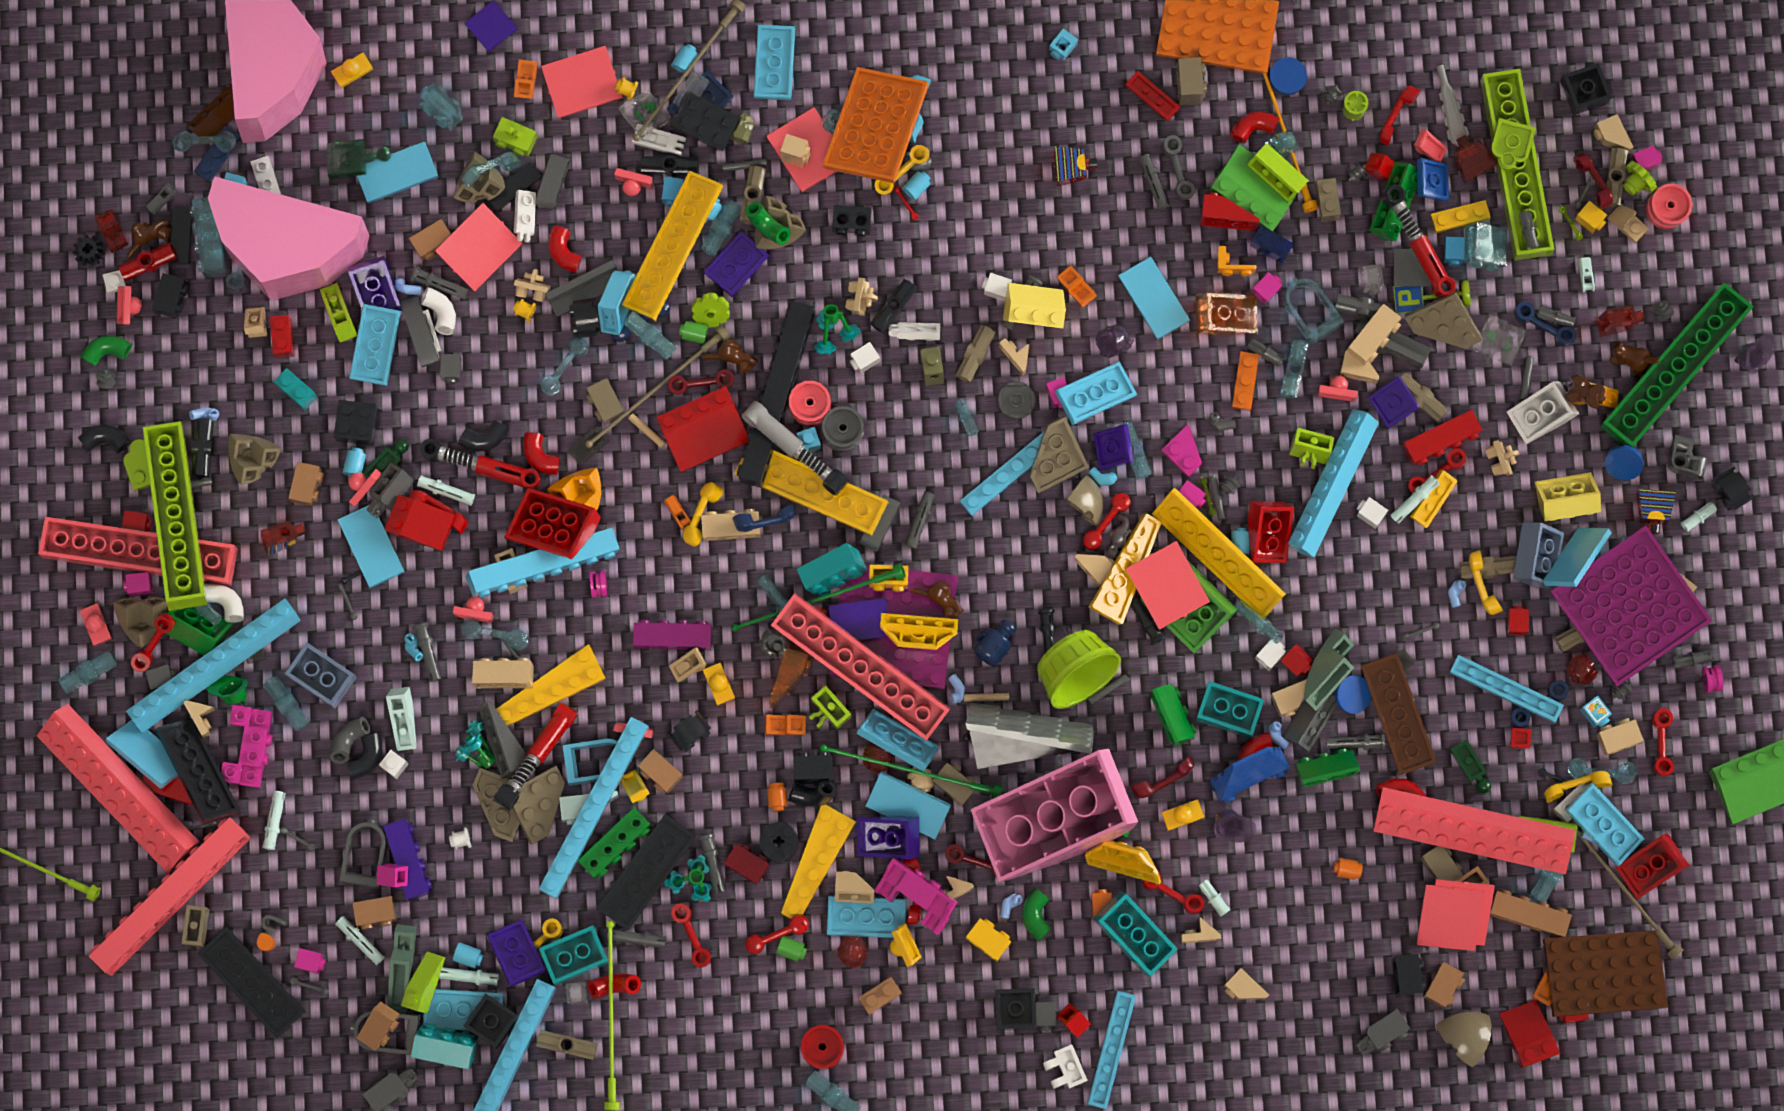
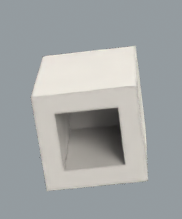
[982,273,1012,301]
[849,342,880,373]
[1357,497,1388,529]
[1255,639,1286,671]
[379,750,408,779]

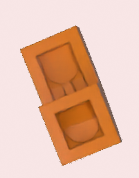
[514,59,538,99]
[1056,265,1097,308]
[764,715,806,736]

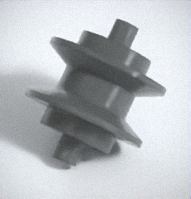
[1321,84,1342,106]
[1348,163,1367,183]
[1653,300,1674,321]
[96,369,116,390]
[1219,475,1240,495]
[1612,681,1632,701]

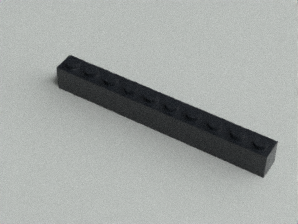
[737,301,816,488]

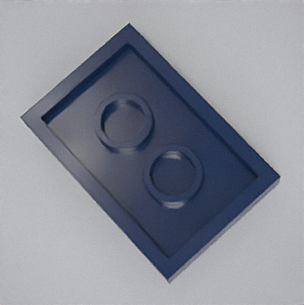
[667,71,733,116]

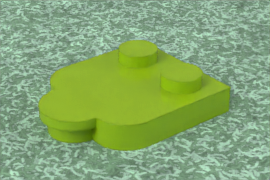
[1491,118,1536,170]
[124,439,150,492]

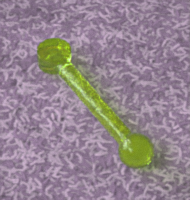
[1559,206,1583,241]
[1200,477,1216,516]

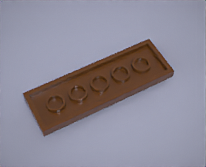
[1361,653,1437,775]

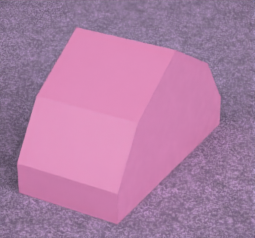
[225,0,327,143]
[208,177,370,301]
[971,749,1138,882]

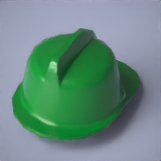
[207,675,248,705]

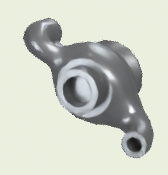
[1108,514,1133,559]

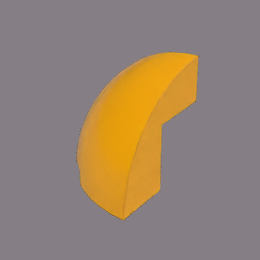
[547,467,601,511]

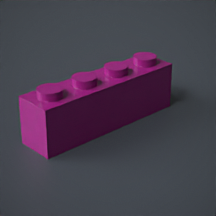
[633,620,712,650]

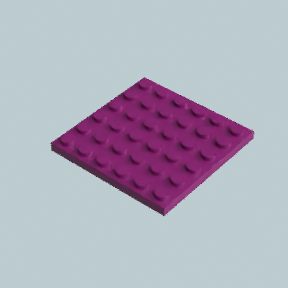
[1550,525,1712,687]
[830,565,958,690]

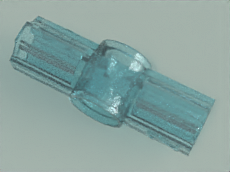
[701,200,741,257]
[622,311,677,360]
[1280,340,1309,399]
[1118,421,1152,480]
[58,651,118,694]
[263,676,310,732]
[1530,852,1574,903]
[805,1071,861,1111]

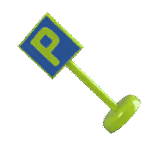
[1393,280,1471,314]

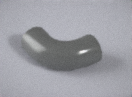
[330,717,370,764]

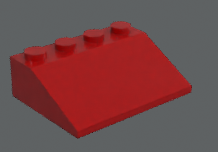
[656,386,749,473]
[504,488,601,560]

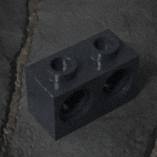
[832,205,872,237]

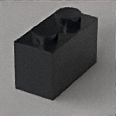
[152,273,189,319]

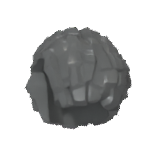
[760,628,791,660]

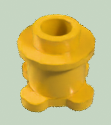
[614,77,638,100]
[513,299,537,323]

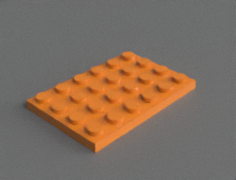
[1156,0,1279,74]
[822,67,929,183]

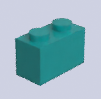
[274,368,318,411]

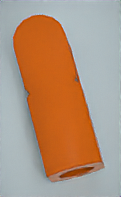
[664,495,691,530]

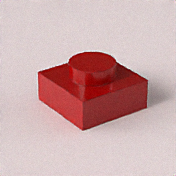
[1510,728,1532,749]

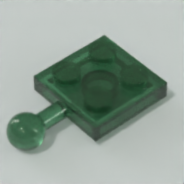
[327,139,391,179]

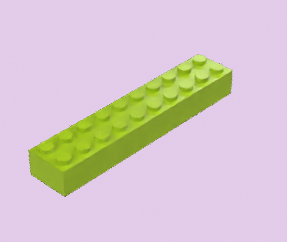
[1480,69,1554,261]
[143,421,207,611]

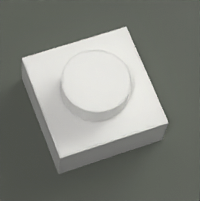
[103,270,126,294]

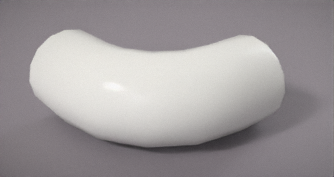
[421,287,456,335]
[205,583,244,623]

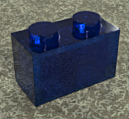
[1250,225,1294,264]

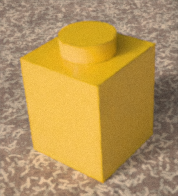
[1575,201,1607,234]

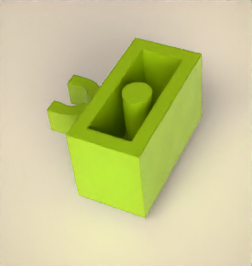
[493,117,538,157]
[1289,427,1334,469]
[809,686,852,730]

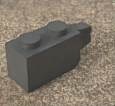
[367,462,414,518]
[1356,1009,1410,1055]
[362,1069,419,1111]

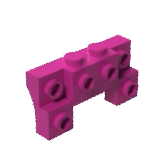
[221,705,273,789]
[874,858,958,935]

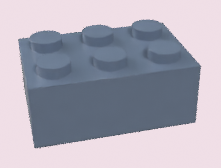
[1513,523,1564,588]
[285,642,357,709]

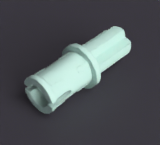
[1680,502,1717,532]
[1199,880,1231,917]

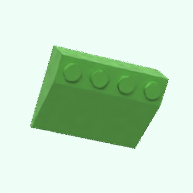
[1207,144,1297,234]
[1140,561,1238,654]
[1708,739,1784,825]

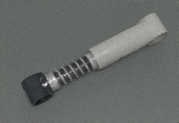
[741,401,849,496]

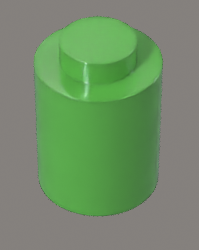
[679,321,709,344]
[776,936,807,962]

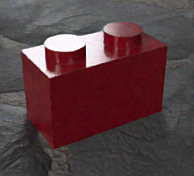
[724,844,770,886]

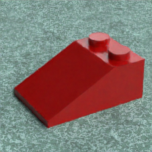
[1200,192,1259,232]
[384,494,456,551]
[1247,501,1295,563]
[1615,833,1690,900]
[1499,1000,1560,1069]

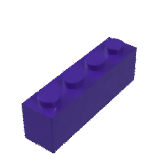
[383,818,432,901]

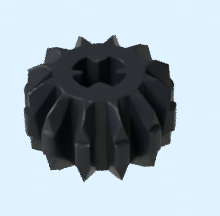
[73,235,106,267]

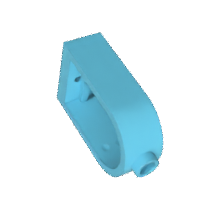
[598,270,636,335]
[563,739,632,786]

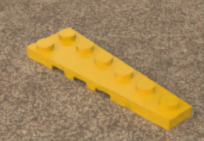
[1089,513,1162,625]
[496,644,606,726]
[781,804,856,919]

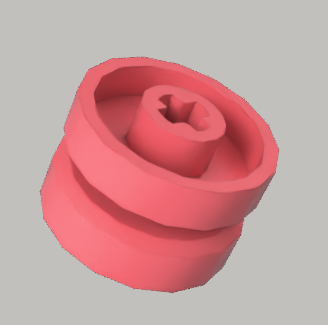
[1645,183,1693,229]
[789,381,831,427]

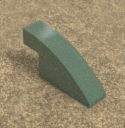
[1304,628,1354,711]
[388,924,416,1013]

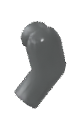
[903,157,932,172]
[1209,412,1236,431]

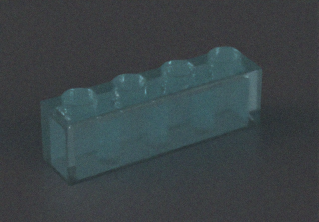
[190,197,227,277]

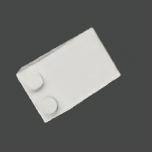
[1507,381,1579,444]

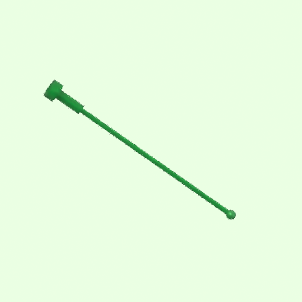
[732,563,906,632]
[820,744,1003,799]

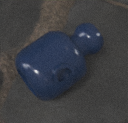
[973,619,1017,666]

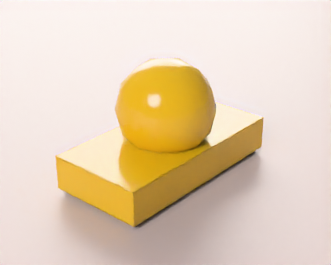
[331,53,373,88]
[703,663,735,706]
[620,769,650,803]
[1161,799,1205,831]
[889,923,922,967]

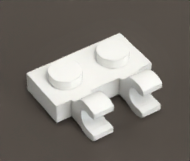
[1043,1045,1088,1089]

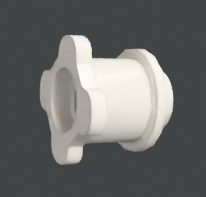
[449,827,472,850]

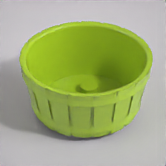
[1037,630,1121,709]

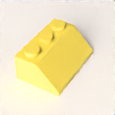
[1003,283,1066,328]
[1535,472,1601,521]

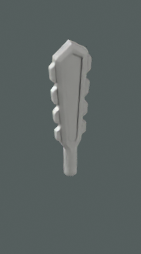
[1437,65,1469,148]

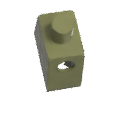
[920,347,944,387]

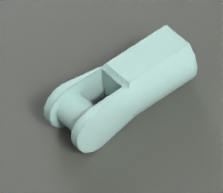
[1578,257,1595,293]

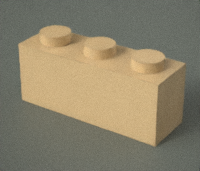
[1347,304,1402,365]
[701,509,761,541]
[472,658,534,689]

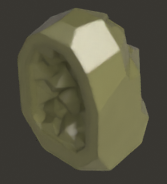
[730,113,754,145]

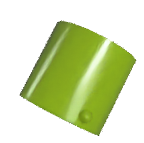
[1342,91,1369,121]

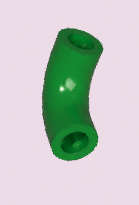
[745,202,790,245]
[80,335,132,367]
[1022,887,1052,942]

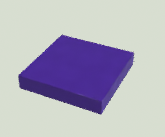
[465,0,518,53]
[1368,376,1420,429]
[1093,424,1134,471]

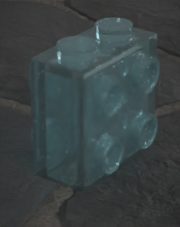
[420,83,463,131]
[1464,222,1507,272]

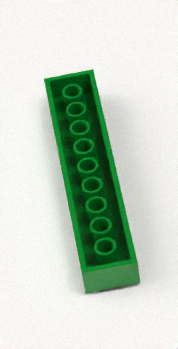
[1600,282,1754,447]

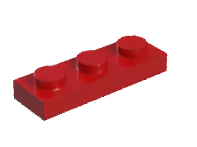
[1125,71,1180,122]

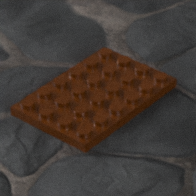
[1543,930,1668,1017]

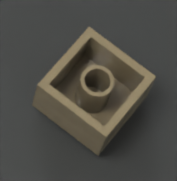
[1176,57,1207,106]

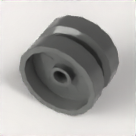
[822,406,864,452]

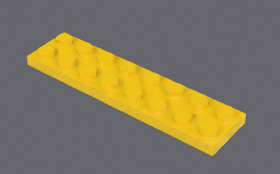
[622,171,723,321]
[734,446,888,536]
[1152,488,1286,620]

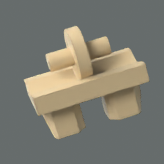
[514,269,551,302]
[845,278,878,316]
[1485,440,1520,476]

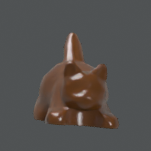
[127,221,172,259]
[702,339,758,375]
[1609,342,1660,376]
[1565,374,1606,409]
[910,581,964,619]

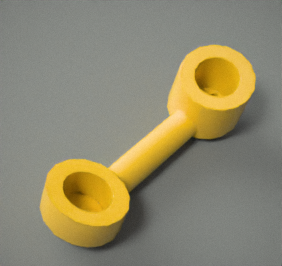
[875,145,930,195]
[683,482,723,547]
[1469,550,1503,615]
[1544,771,1613,803]
[533,918,563,949]

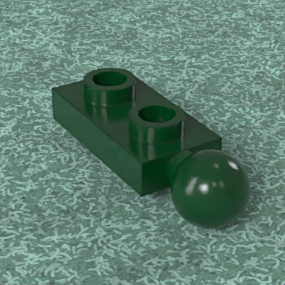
[362,439,409,485]
[1450,739,1491,794]

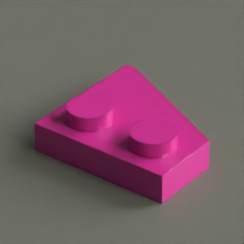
[1161,425,1202,478]

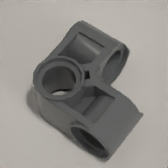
[1668,434,1707,480]

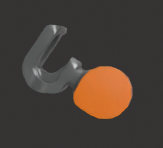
[257,915,286,952]

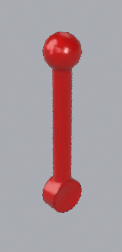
[894,186,919,221]

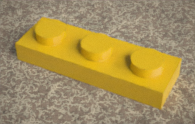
[1430,200,1491,234]
[1410,470,1458,528]

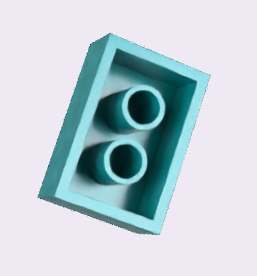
[797,543,868,597]
[1196,681,1264,739]
[539,925,609,986]
[411,1023,479,1069]

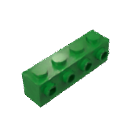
[1369,162,1418,242]
[578,807,651,879]

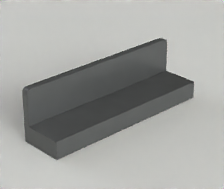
[545,260,618,317]
[1353,320,1431,369]
[1284,690,1337,752]

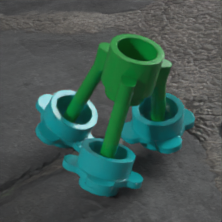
[455,720,496,769]
[664,855,712,902]

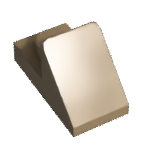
[1607,204,1649,243]
[244,307,267,338]
[999,339,1029,376]
[669,647,706,683]
[183,700,215,738]
[944,876,974,900]
[1181,917,1221,944]

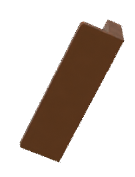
[186,83,235,145]

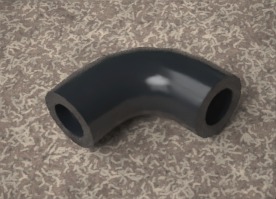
[458,420,510,452]
[78,424,131,453]
[347,733,383,780]
[788,780,836,807]

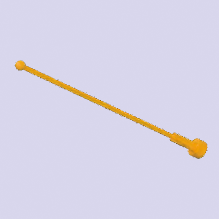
[1263,73,1319,213]

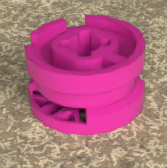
[590,570,608,598]
[1702,665,1723,693]

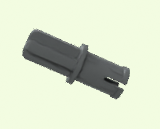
[1520,211,1539,249]
[1537,307,1576,328]
[1247,339,1284,367]
[1672,649,1712,668]

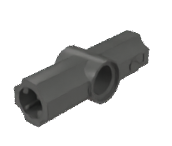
[1334,293,1394,321]

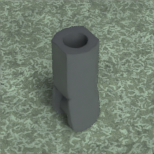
[145,183,178,215]

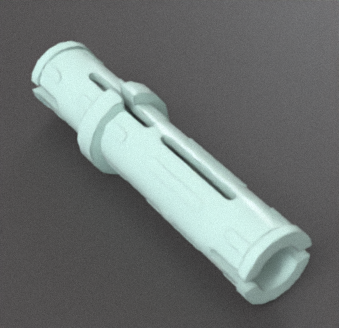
[417,475,475,506]
[1391,475,1440,523]
[262,791,286,850]
[335,916,385,966]
[439,967,499,986]

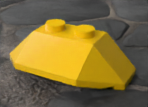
[880,613,958,650]
[1085,841,1161,885]

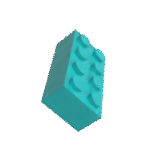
[1093,892,1178,977]

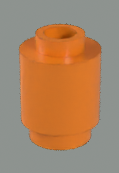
[767,783,788,812]
[1333,858,1363,880]

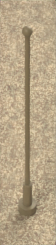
[633,0,746,141]
[585,325,731,448]
[1568,820,1683,960]

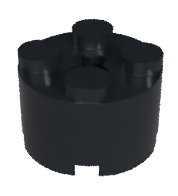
[569,297,602,339]
[1711,466,1754,511]
[667,710,711,752]
[759,822,799,864]

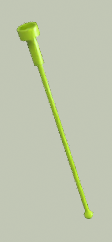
[0,848,101,902]
[604,921,620,1110]

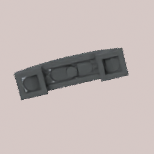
[400,295,440,368]

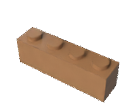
[1490,889,1572,937]

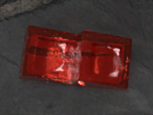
[95,209,129,253]

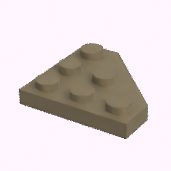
[1405,291,1483,349]
[1029,416,1089,493]
[512,766,565,844]
[473,768,520,843]

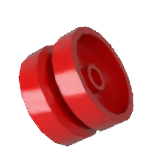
[801,1025,844,1070]

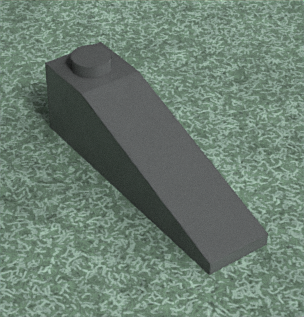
[479,701,526,779]

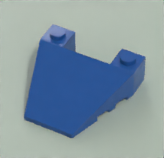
[1209,747,1290,804]

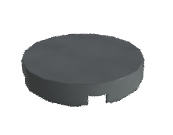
[997,381,1036,420]

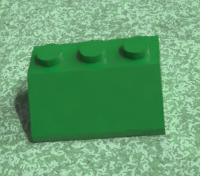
[165,606,234,656]
[1150,684,1197,748]
[1294,748,1360,789]

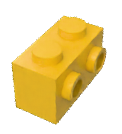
[869,565,908,592]
[966,918,1011,962]

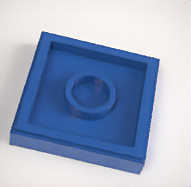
[1417,158,1449,202]

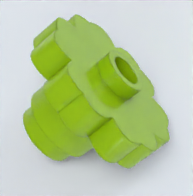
[1623,161,1658,196]
[692,293,730,328]

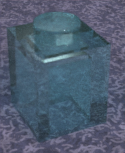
[1265,131,1299,158]

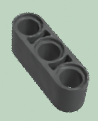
[536,154,570,210]
[859,494,901,552]

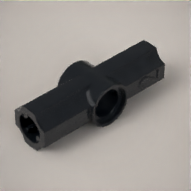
[641,155,699,176]
[870,279,917,333]
[192,418,214,478]

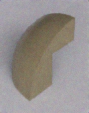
[453,151,505,203]
[755,196,806,249]
[228,434,281,485]
[1067,475,1104,528]
[113,596,168,648]
[1436,1012,1491,1068]

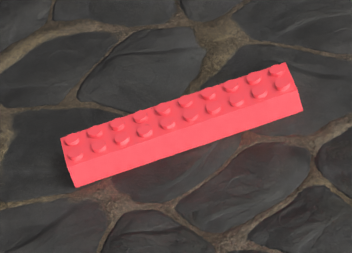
[38,517,238,586]
[771,593,950,741]
[37,704,200,873]
[1374,787,1575,874]
[89,817,251,976]

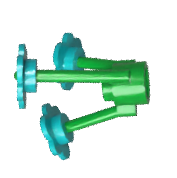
[814,304,861,355]

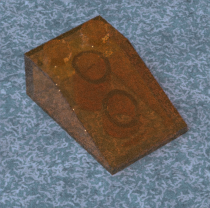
[1196,292,1258,335]
[769,648,811,710]

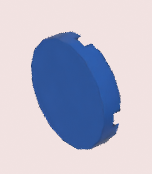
[1269,57,1307,95]
[1605,445,1644,480]
[1334,675,1371,714]

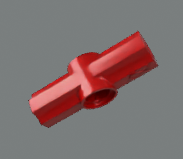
[119,243,177,281]

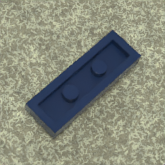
[194,125,241,183]

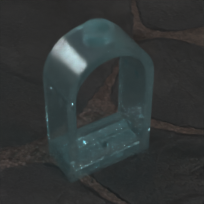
[1284,277,1344,345]

